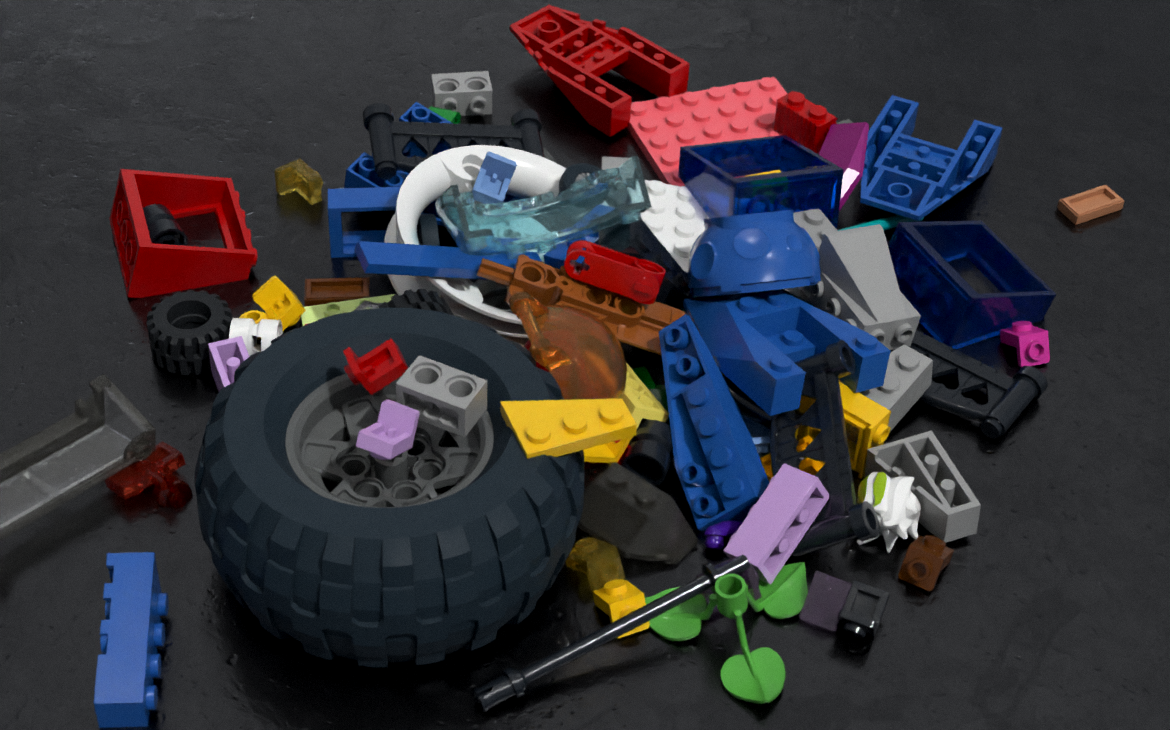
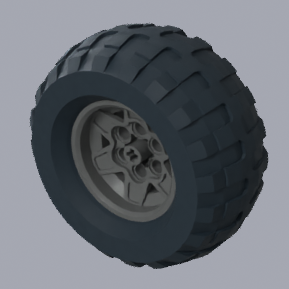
[194,308,585,667]

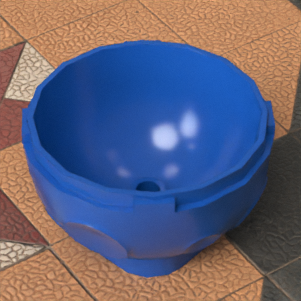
[688,210,821,296]

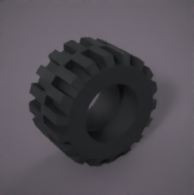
[147,290,232,375]

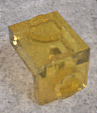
[275,158,323,205]
[566,537,625,591]

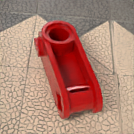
[564,240,666,304]

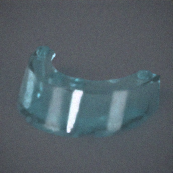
[435,156,652,259]

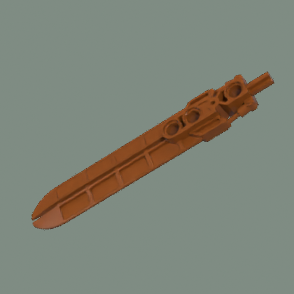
[476,254,841,382]

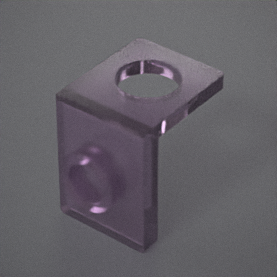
[799,571,852,631]

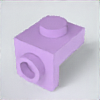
[356,400,419,460]

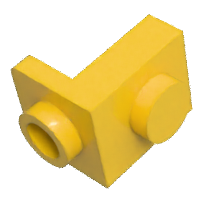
[252,275,306,331]
[592,579,650,638]

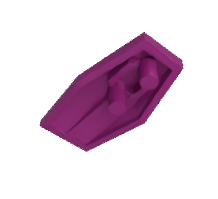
[804,122,869,218]

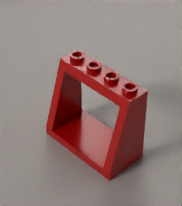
[109,169,257,298]

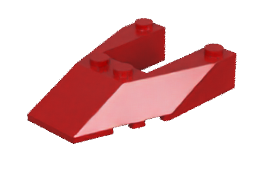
[510,5,690,137]

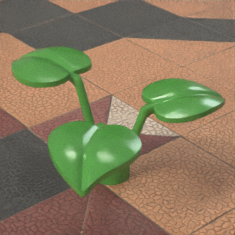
[645,562,808,704]

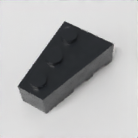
[599,203,694,310]

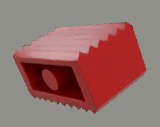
[773,91,838,155]

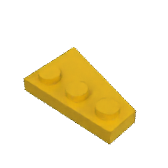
[500,398,637,459]

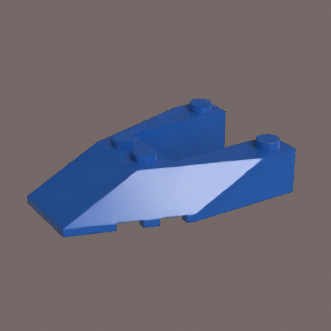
[860,95,1003,221]
[683,290,891,416]

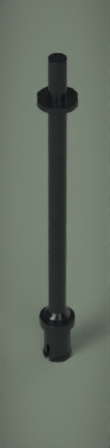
[473,554,750,713]

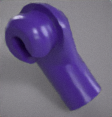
[704,520,743,550]

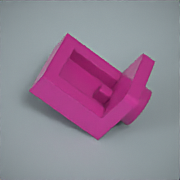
[1000,321,1050,367]

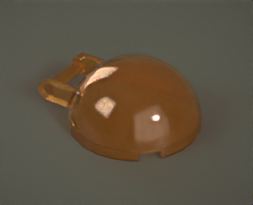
[508,292,627,400]

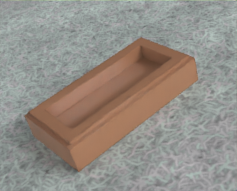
[1057,185,1125,225]

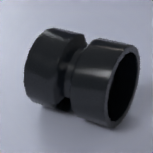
[143,204,188,246]
[622,420,674,487]

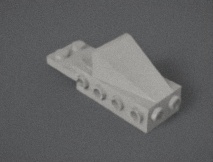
[793,209,921,350]

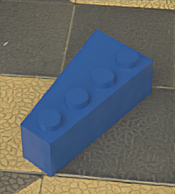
[94,552,169,728]

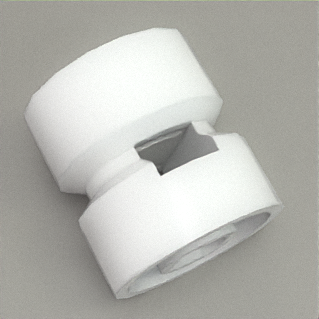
[229,318,283,356]

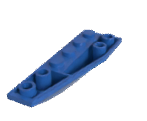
[659,314,769,531]

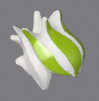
[856,472,921,553]

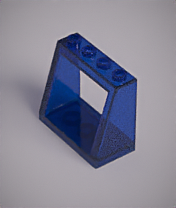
[678,135,844,228]
[888,221,1057,349]

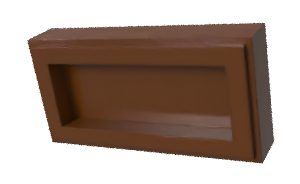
[304,277,370,307]

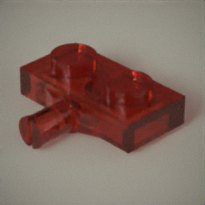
[103,441,185,499]

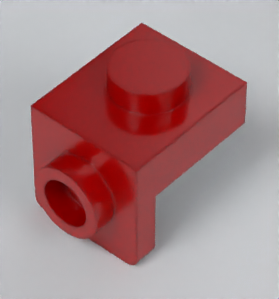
[343,338,408,395]

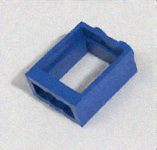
[328,187,401,258]

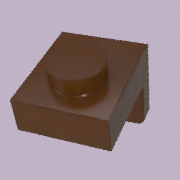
[898,535,954,591]

